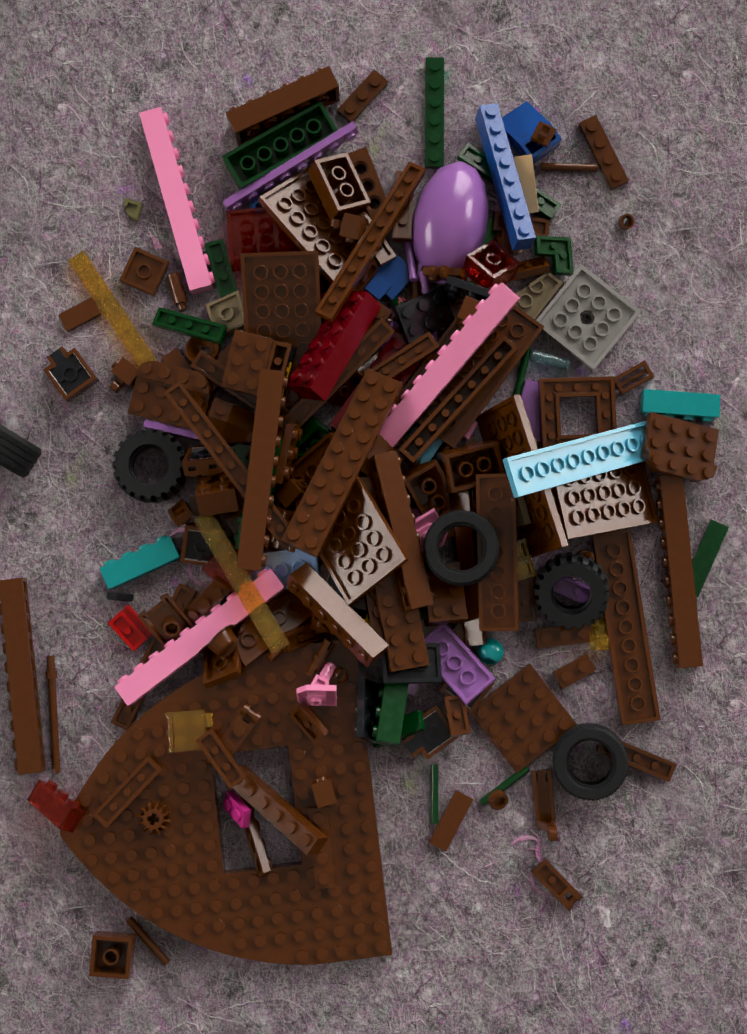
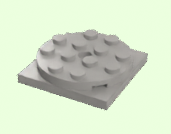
[536,264,641,371]

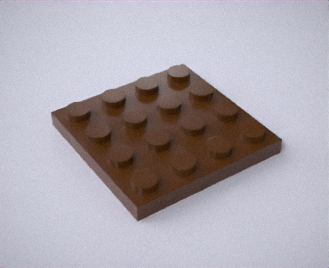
[471,664,577,773]

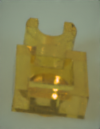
[590,617,609,651]

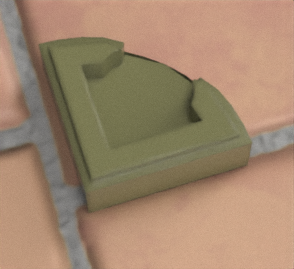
[124,198,144,222]

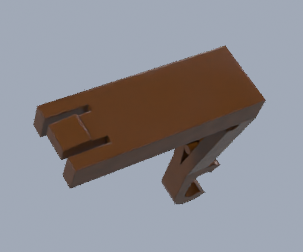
[531,769,558,841]

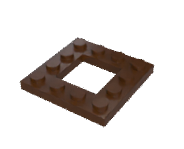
[538,376,617,448]

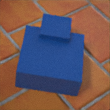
[365,253,417,303]

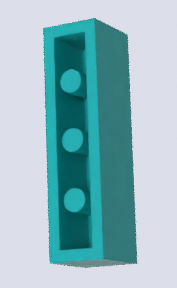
[639,389,721,423]
[99,535,181,590]

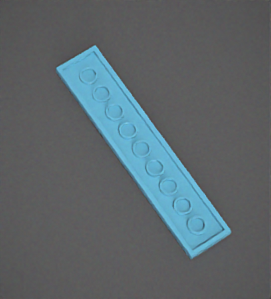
[502,421,646,498]

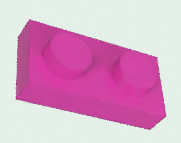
[223,790,252,828]

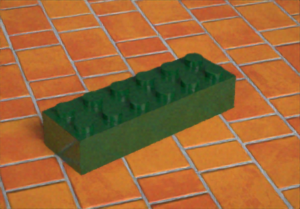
[222,101,338,190]

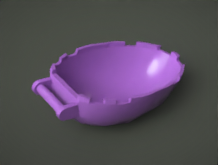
[411,161,489,284]

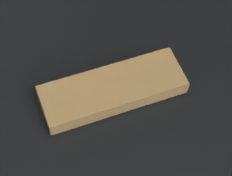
[513,154,539,214]

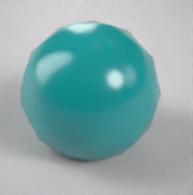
[477,638,504,665]

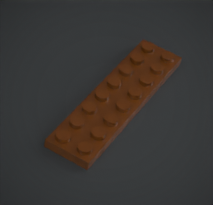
[476,474,519,631]

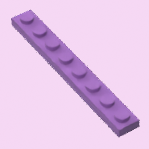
[223,121,359,212]

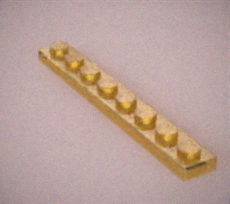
[68,250,157,367]
[194,515,290,654]

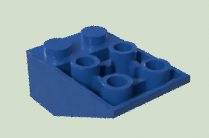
[502,101,562,164]

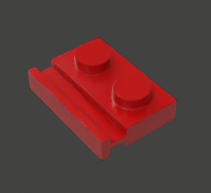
[107,604,152,652]

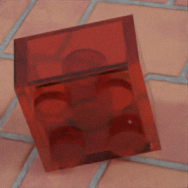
[462,240,520,290]

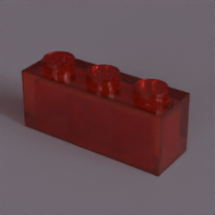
[27,779,85,833]

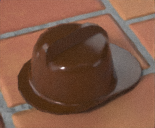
[198,624,237,657]

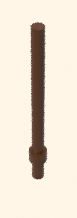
[45,655,61,773]

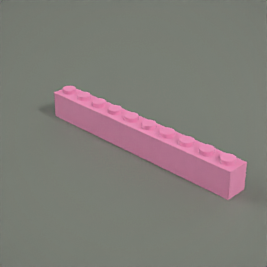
[139,107,215,295]
[379,283,521,447]
[114,568,287,706]

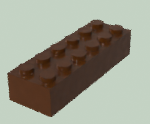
[226,66,340,146]

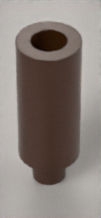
[167,272,188,312]

